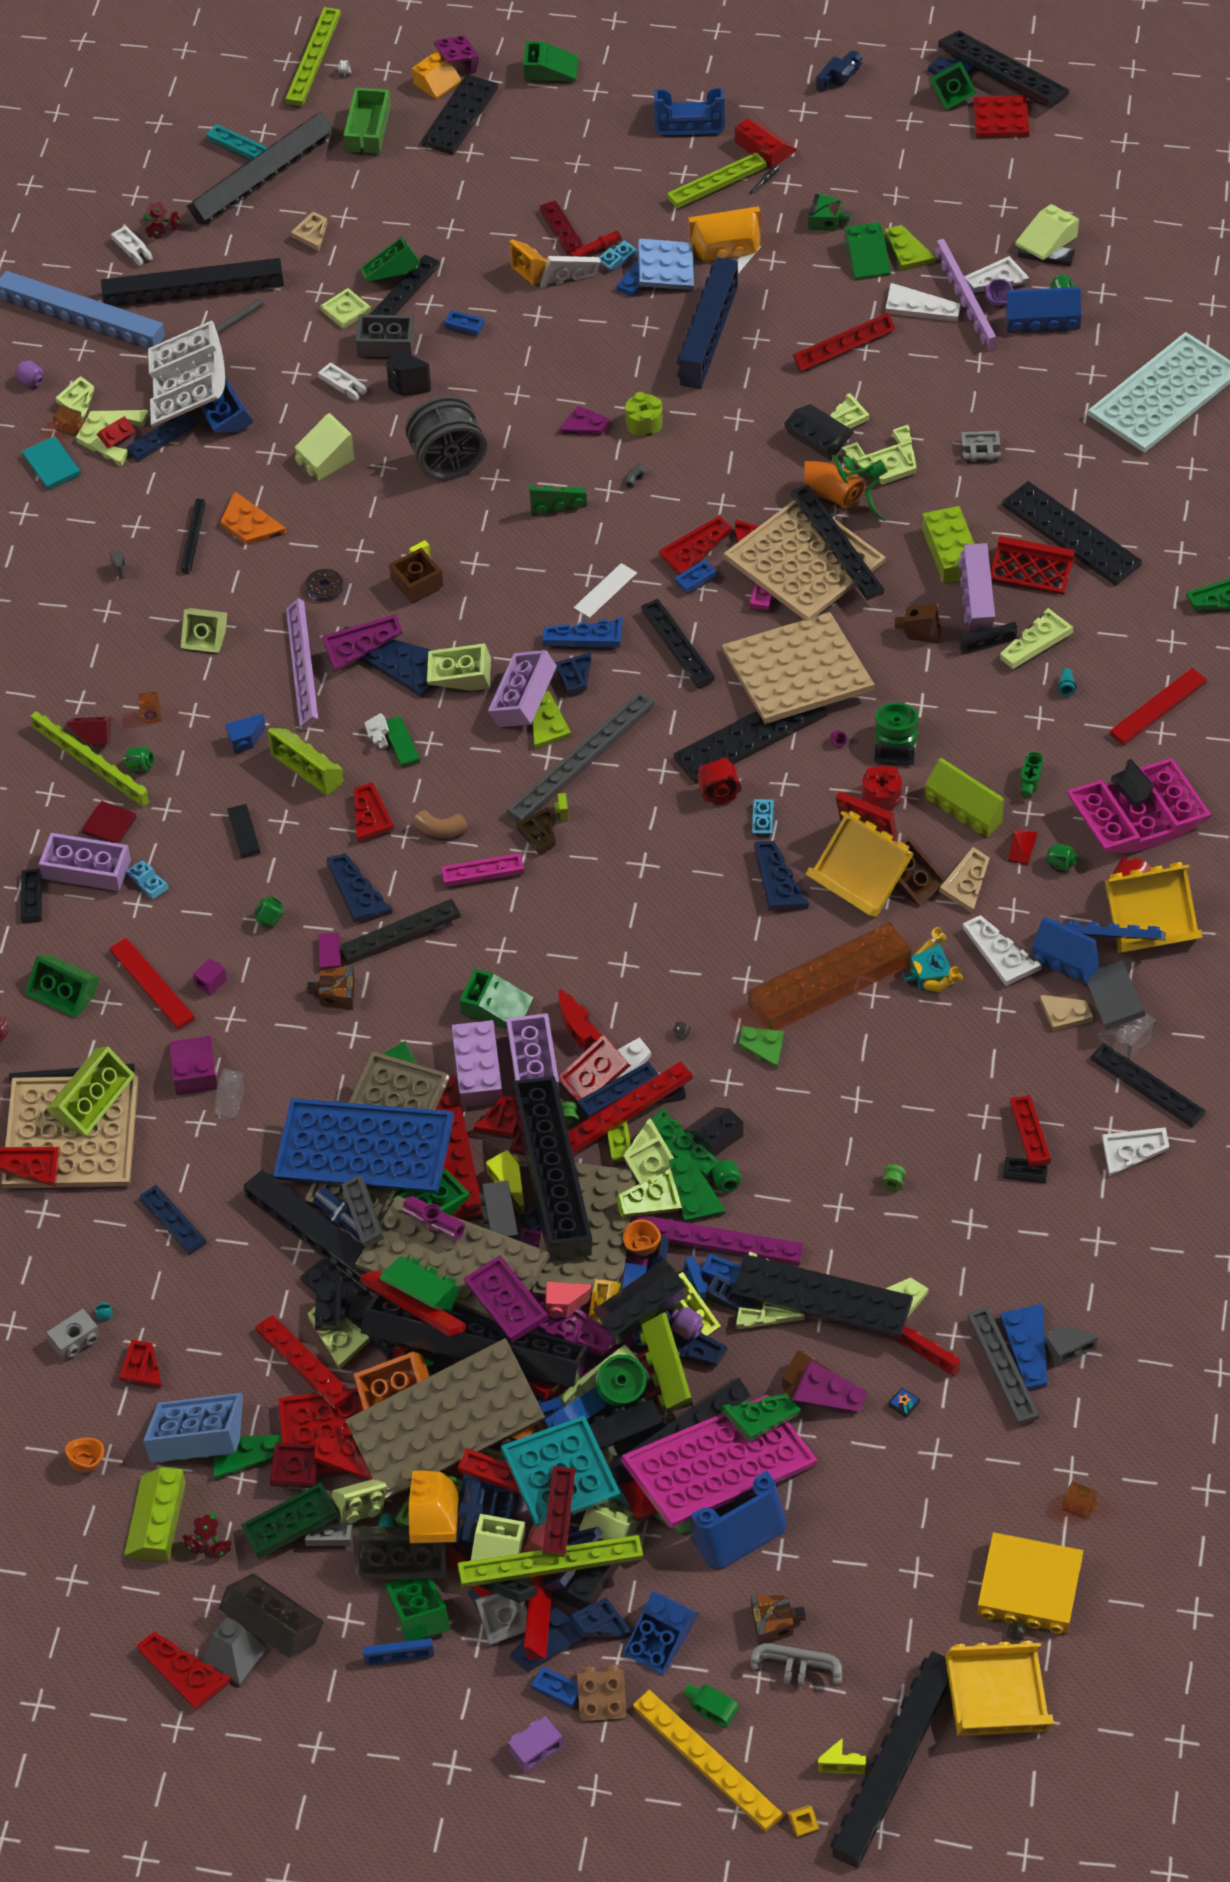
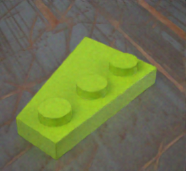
[885,225,936,270]

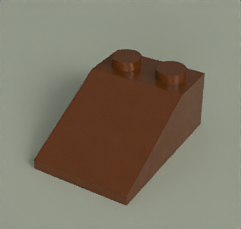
[894,835,946,907]

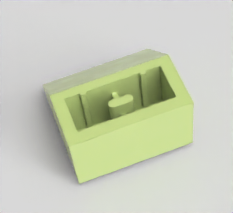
[331,1479,387,1525]
[579,1499,641,1540]
[471,1514,525,1561]

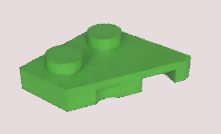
[739,1026,784,1069]

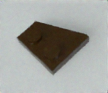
[516,807,556,854]

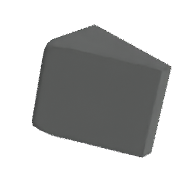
[109,552,126,579]

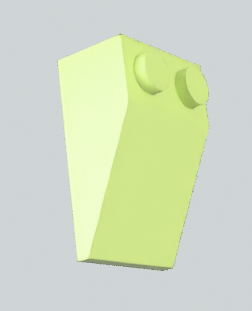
[1015,204,1079,260]
[427,643,491,691]

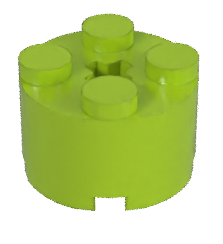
[625,392,663,437]

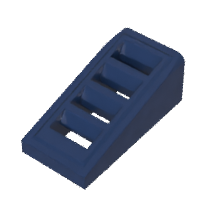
[707,1275,753,1312]
[489,1487,520,1520]

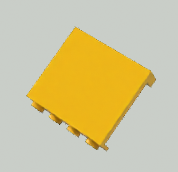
[806,810,913,917]
[1104,862,1202,953]
[977,1532,1084,1634]
[945,1641,1054,1736]

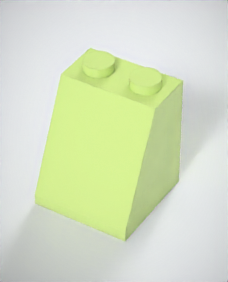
[295,413,355,481]

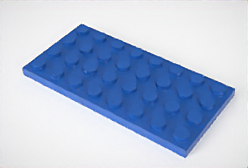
[273,1098,454,1194]

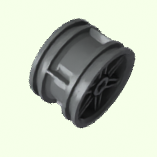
[405,395,487,480]

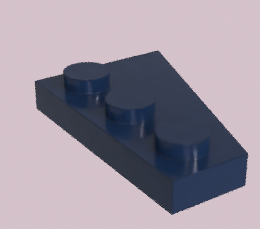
[510,1607,591,1672]

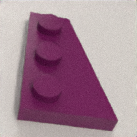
[791,1361,868,1413]

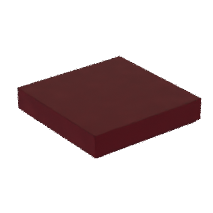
[82,800,137,844]
[269,1442,318,1488]

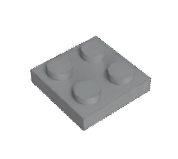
[475,1593,527,1644]

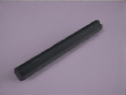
[181,498,206,573]

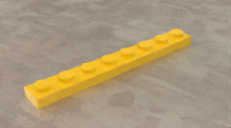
[633,1689,782,1832]

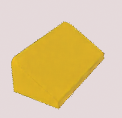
[588,1279,621,1326]

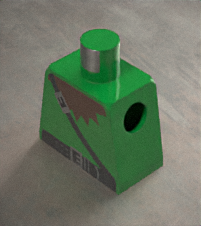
[808,193,851,231]

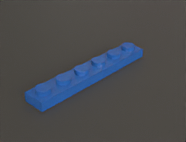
[1040,920,1166,941]

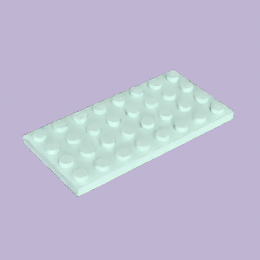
[1088,332,1230,453]

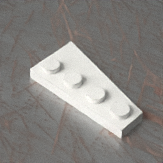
[885,283,961,322]
[963,915,1042,986]

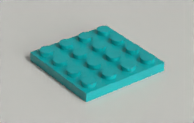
[501,1415,621,1528]

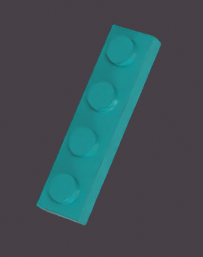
[206,124,268,160]

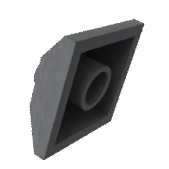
[203,1617,267,1687]

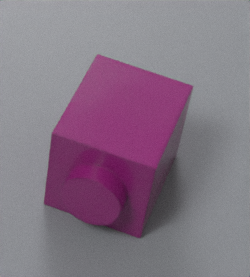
[193,958,227,996]

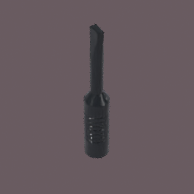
[750,165,780,194]

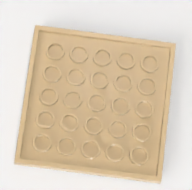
[723,500,886,621]
[722,612,875,724]
[2,1076,139,1188]

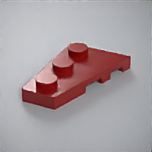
[314,1437,373,1480]

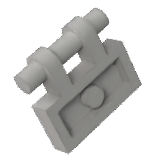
[961,431,1001,462]

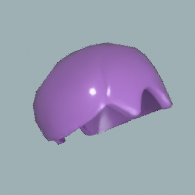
[986,279,1013,306]

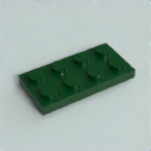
[241,1482,340,1559]

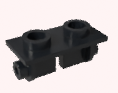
[874,742,915,765]

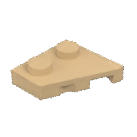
[291,212,328,251]
[1040,995,1093,1032]

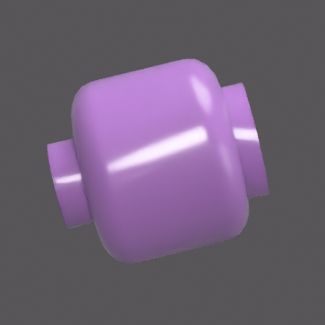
[16,360,43,388]
[670,1307,704,1340]

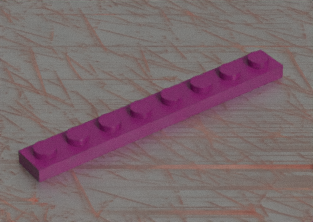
[631,1215,803,1266]

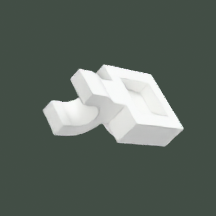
[364,713,389,750]

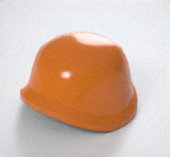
[623,1220,661,1257]
[65,1438,104,1473]

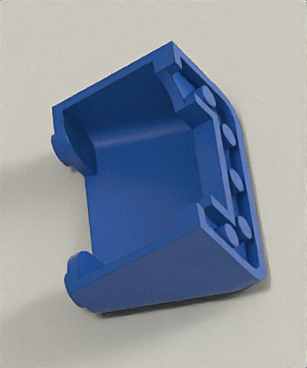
[654,88,725,135]
[690,1471,786,1570]

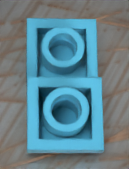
[599,240,638,270]
[752,799,774,835]
[126,860,169,900]

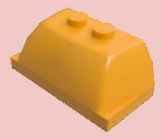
[688,206,761,262]
[409,1470,460,1543]

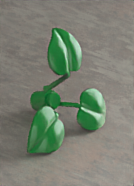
[832,454,888,521]

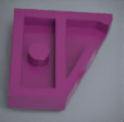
[560,406,610,436]

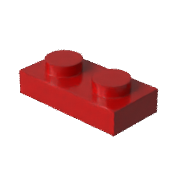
[97,416,136,449]

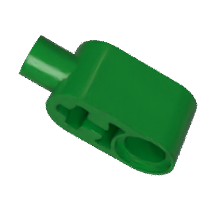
[1020,752,1043,799]
[683,1683,740,1728]

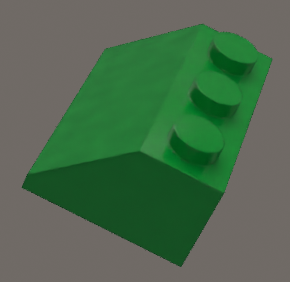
[24,954,100,1018]
[379,1255,462,1311]

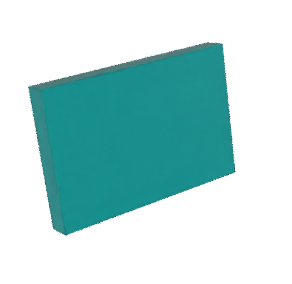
[22,436,81,490]

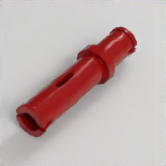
[569,230,622,257]

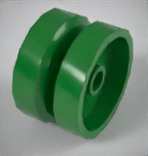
[875,703,919,749]
[595,1354,647,1407]

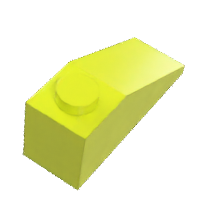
[486,1150,525,1215]
[670,1272,721,1336]

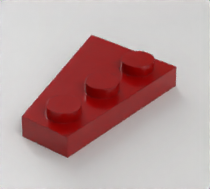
[354,782,395,843]
[0,1147,60,1187]

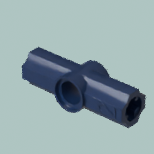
[313,1187,361,1241]
[456,1478,486,1549]

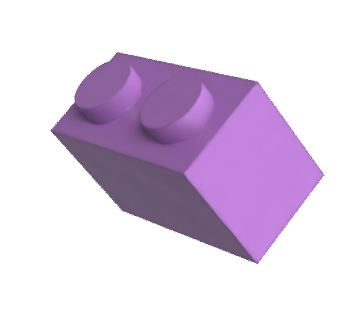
[508,1716,563,1773]

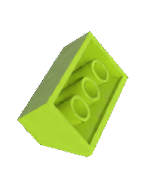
[267,728,344,796]
[925,758,1004,838]
[47,1046,135,1136]
[639,1313,693,1413]
[124,1467,186,1562]

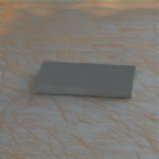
[1086,960,1146,1030]

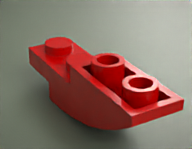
[558,989,608,1052]

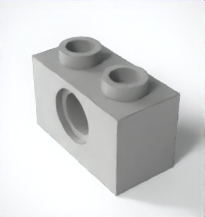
[47,1309,100,1361]

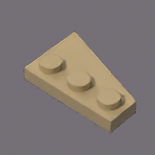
[939,847,990,913]

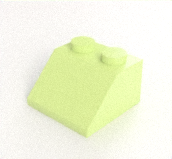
[181,608,227,653]

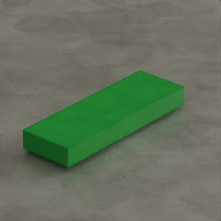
[386,716,420,768]

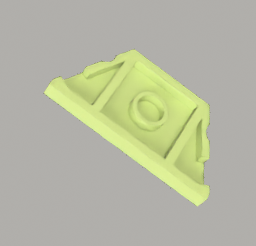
[623,1118,674,1185]

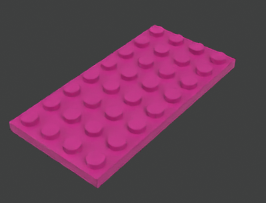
[621,1395,818,1529]

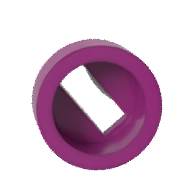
[829,730,847,747]

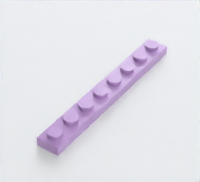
[935,239,996,352]
[286,598,318,730]

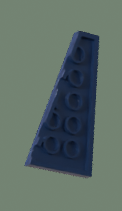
[344,626,435,698]

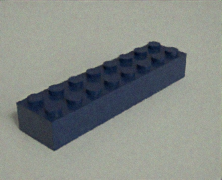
[677,257,738,389]

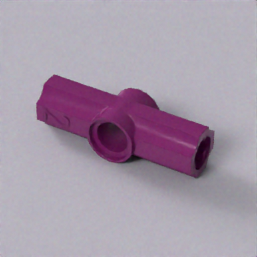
[401,1196,466,1240]

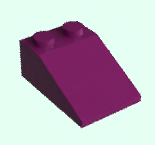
[170,1036,218,1095]

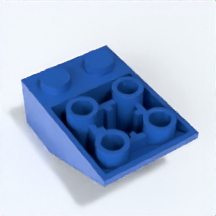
[623,1591,699,1675]

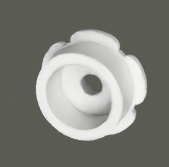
[337,60,351,77]

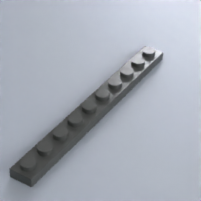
[507,691,654,822]

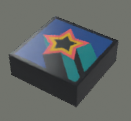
[889,1388,920,1418]

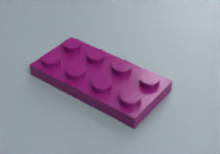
[463,1255,549,1342]

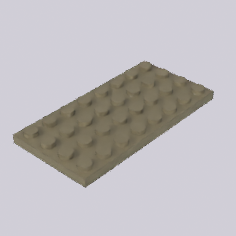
[305,1051,450,1224]
[532,1163,636,1305]
[355,1196,550,1321]
[345,1338,546,1501]

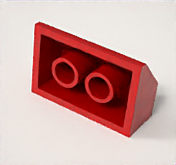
[735,118,797,168]

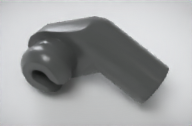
[625,464,647,488]

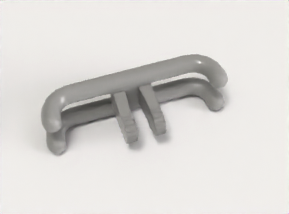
[750,1643,842,1686]

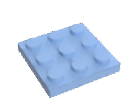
[638,239,694,290]

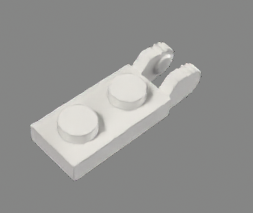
[111,226,153,266]
[318,363,367,401]

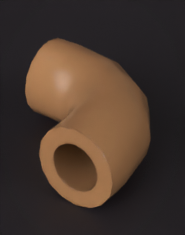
[412,810,468,839]

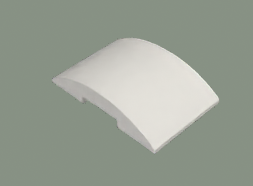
[148,321,225,427]

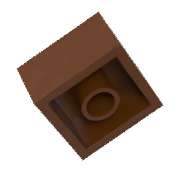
[389,547,443,603]

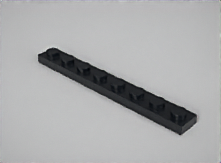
[791,485,884,600]

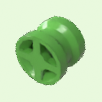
[561,1102,579,1127]
[882,1164,906,1191]

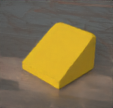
[787,1805,819,1837]

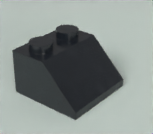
[386,350,431,396]
[684,1107,744,1157]

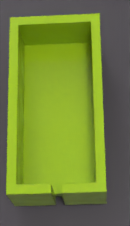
[922,506,974,584]

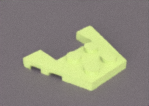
[76,410,149,467]
[842,425,916,485]
[736,1252,805,1329]

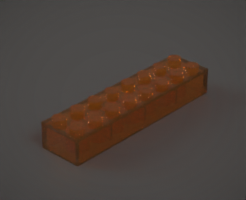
[748,922,912,1030]

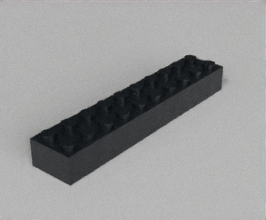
[512,1076,592,1260]
[361,1292,588,1387]

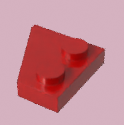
[474,1095,518,1138]

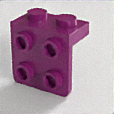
[434,35,479,74]

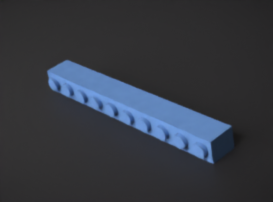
[0,271,165,348]

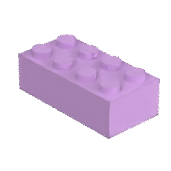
[958,543,995,631]
[488,650,557,727]
[39,833,131,891]
[507,1013,560,1096]
[452,1020,502,1108]

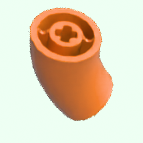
[804,461,866,509]

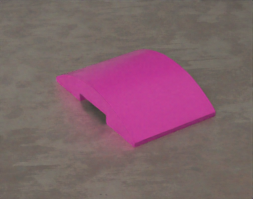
[1066,758,1211,853]

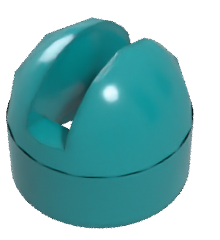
[95,1302,113,1322]

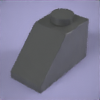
[1045,1326,1098,1367]

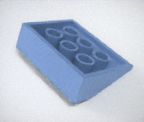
[143,1393,243,1463]

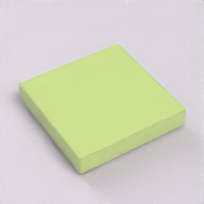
[320,288,371,329]

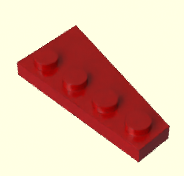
[659,515,731,575]
[136,1631,231,1711]

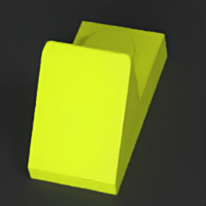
[818,1738,866,1775]

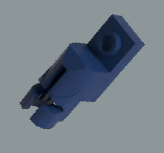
[816,51,863,92]

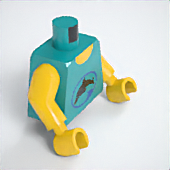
[901,927,963,993]

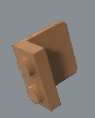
[577,1665,627,1721]

